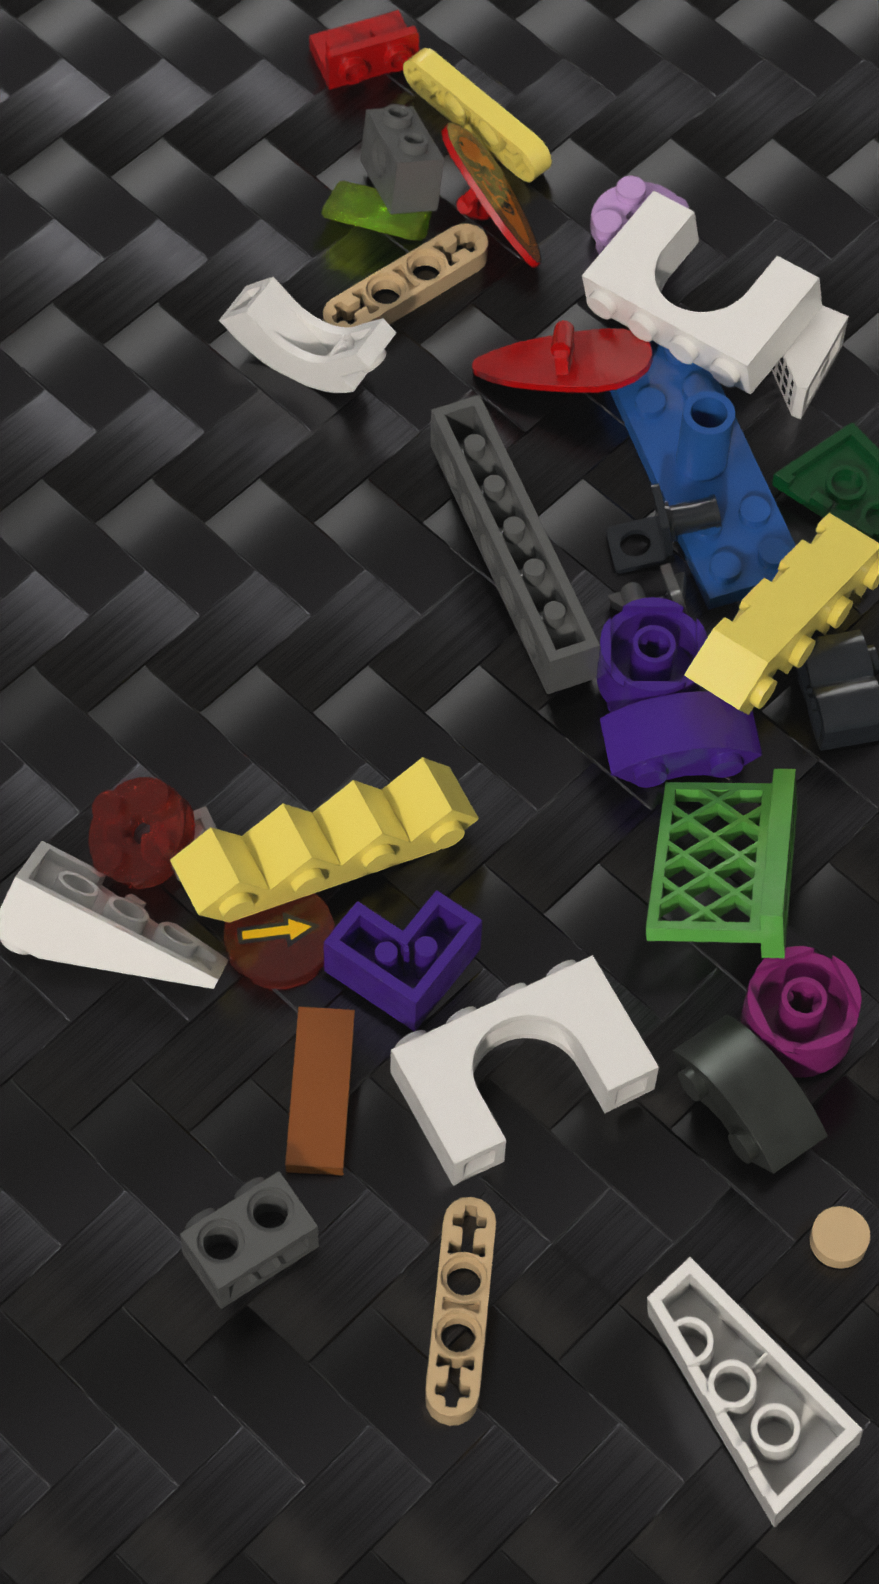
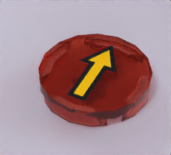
[224,893,335,989]

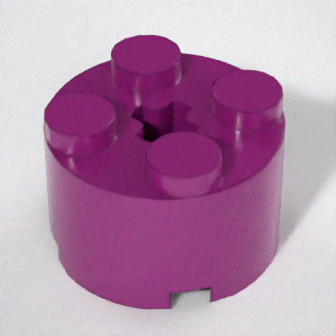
[740,946,862,1078]

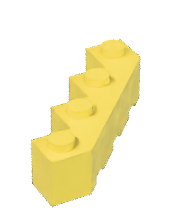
[684,513,879,715]
[170,757,479,922]

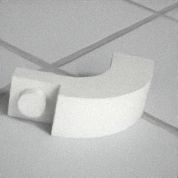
[219,277,396,393]

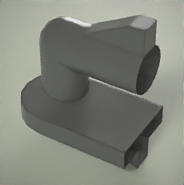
[608,563,688,615]

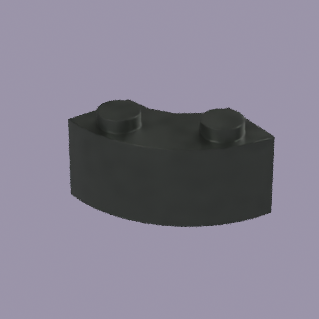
[673,1014,828,1174]

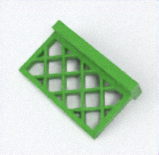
[646,769,797,958]

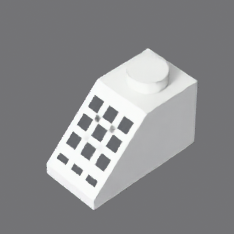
[771,305,849,419]

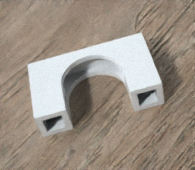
[582,191,822,394]
[391,955,659,1186]

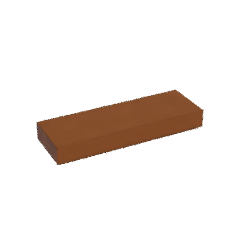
[285,1007,355,1176]

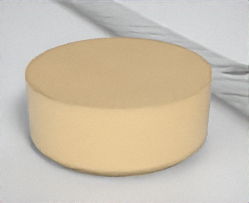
[810,1206,870,1268]

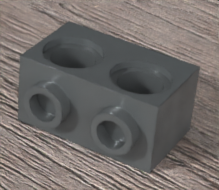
[180,1171,319,1309]

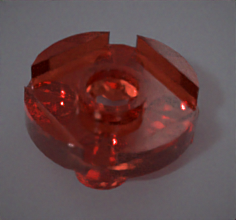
[89,777,195,889]

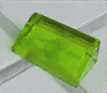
[322,181,432,241]

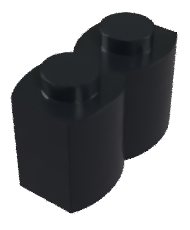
[795,630,879,751]

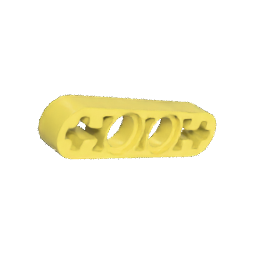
[403,48,552,182]

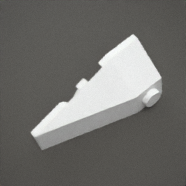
[0,841,228,989]

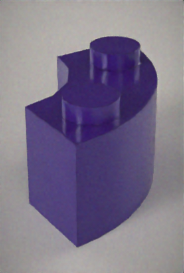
[600,691,762,788]

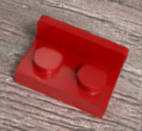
[309,10,419,90]

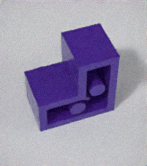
[323,890,482,1031]

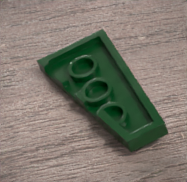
[772,422,879,543]

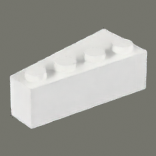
[647,1257,863,1528]

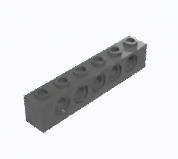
[430,395,600,695]

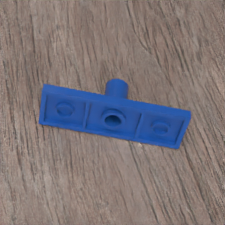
[610,340,796,610]

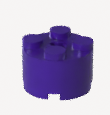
[596,597,708,712]

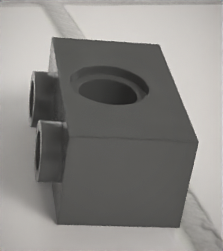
[360,105,444,214]

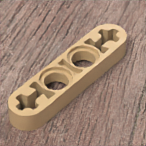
[323,224,488,327]
[425,1197,496,1426]

